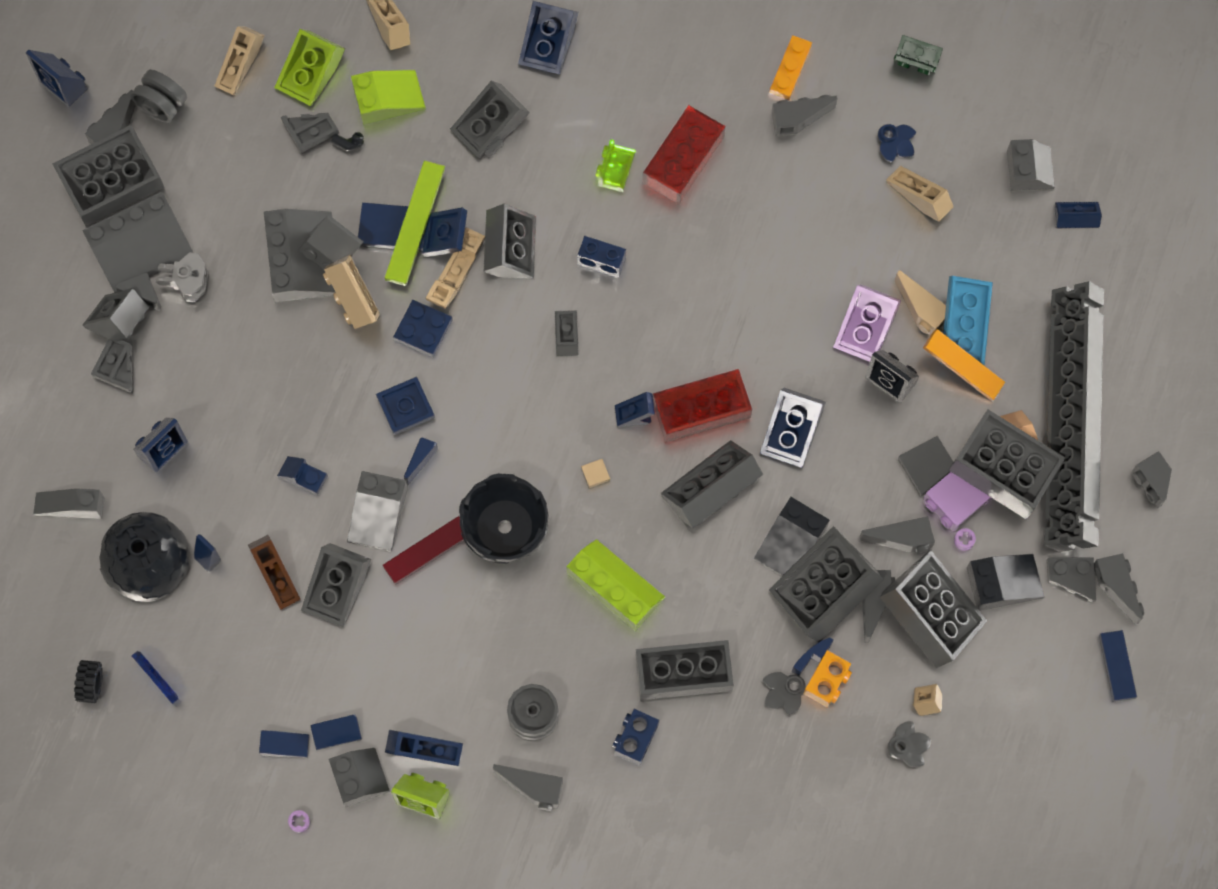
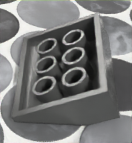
[52,125,164,227]
[82,192,193,293]
[264,209,335,303]
[949,409,1065,519]
[769,526,884,643]
[879,550,987,668]

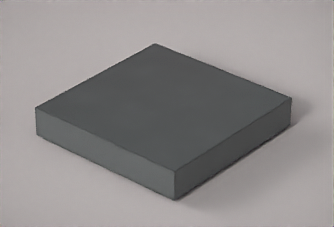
[898,436,954,496]

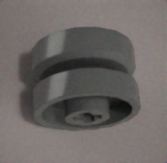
[131,69,187,123]
[507,684,559,741]

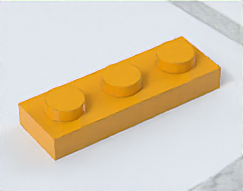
[769,35,812,100]

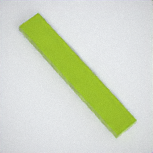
[385,160,445,286]

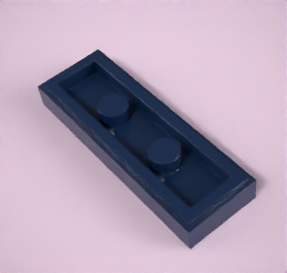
[1099,630,1137,702]

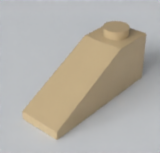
[366,0,410,50]
[214,26,265,95]
[886,166,953,221]
[894,270,946,335]

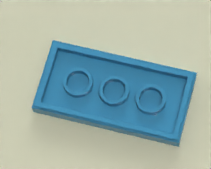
[940,276,993,366]

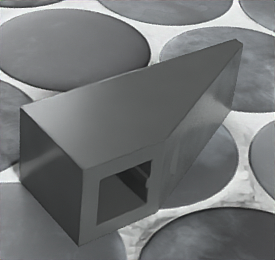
[85,89,136,144]
[772,95,838,136]
[1094,553,1144,624]

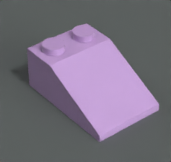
[833,284,901,362]

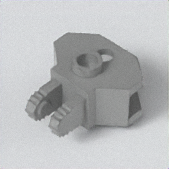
[156,252,208,302]

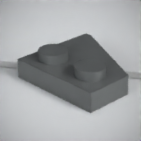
[91,339,132,393]
[1047,557,1096,602]

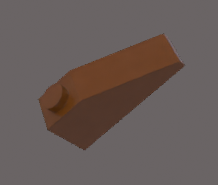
[248,535,301,610]

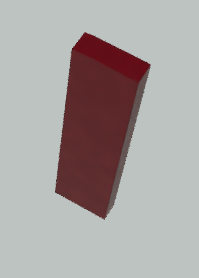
[382,516,464,585]

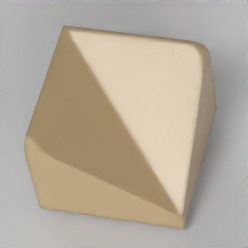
[913,684,942,716]

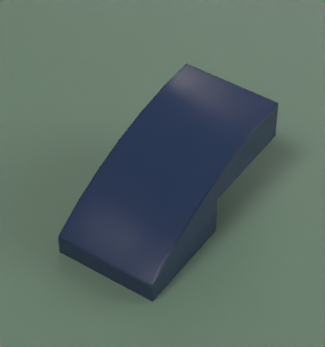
[791,637,834,676]

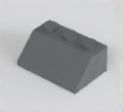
[484,204,536,278]

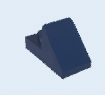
[615,392,655,427]
[277,456,328,495]

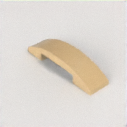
[426,227,485,309]

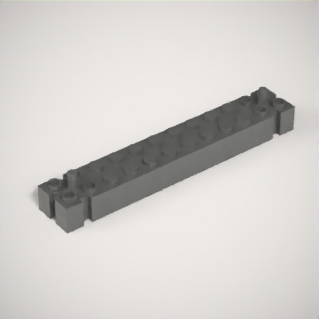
[1044,281,1104,552]

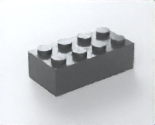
[636,640,734,700]

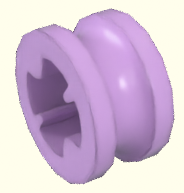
[954,528,976,551]
[288,810,310,832]

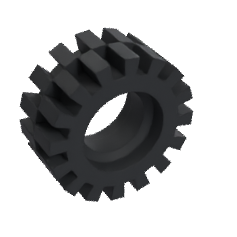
[74,660,103,703]

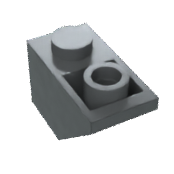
[1132,451,1172,508]

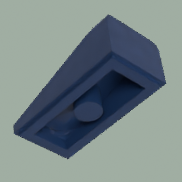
[404,437,438,485]
[194,534,221,572]
[259,730,309,758]

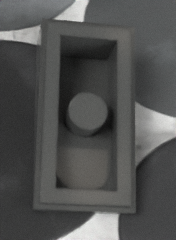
[555,310,578,356]

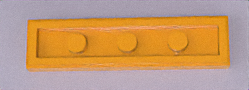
[923,329,1005,401]

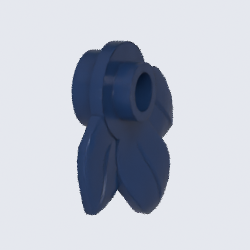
[878,124,916,162]

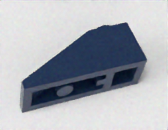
[385,730,463,766]

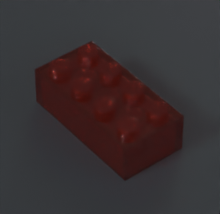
[642,105,726,204]
[653,369,752,443]

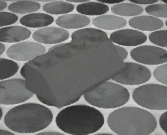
[661,440,763,528]

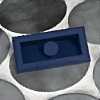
[1055,202,1102,228]
[310,714,362,750]

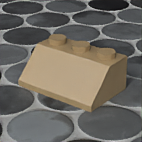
[323,255,380,329]

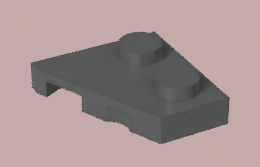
[281,113,339,153]

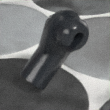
[331,132,364,151]

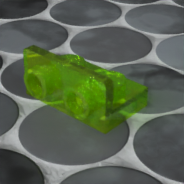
[595,139,635,192]

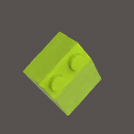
[274,29,346,106]
[351,70,426,125]
[391,773,450,819]

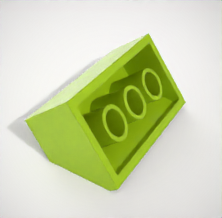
[566,539,665,632]

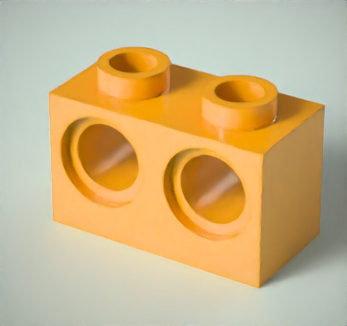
[803,650,852,708]

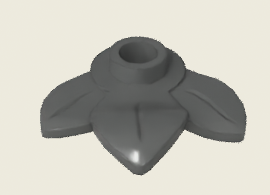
[763,672,806,715]
[888,721,931,767]

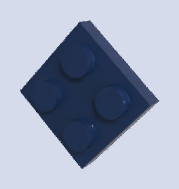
[422,207,467,257]
[393,299,453,358]
[376,377,435,435]

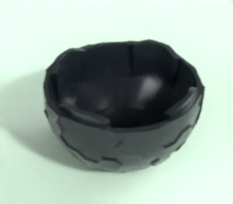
[459,473,549,564]
[99,512,189,602]

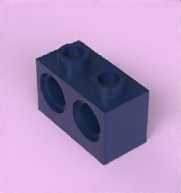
[577,236,626,278]
[612,709,659,766]

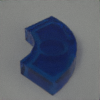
[132,651,178,704]

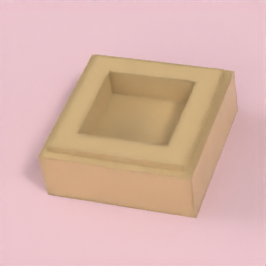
[581,459,610,488]

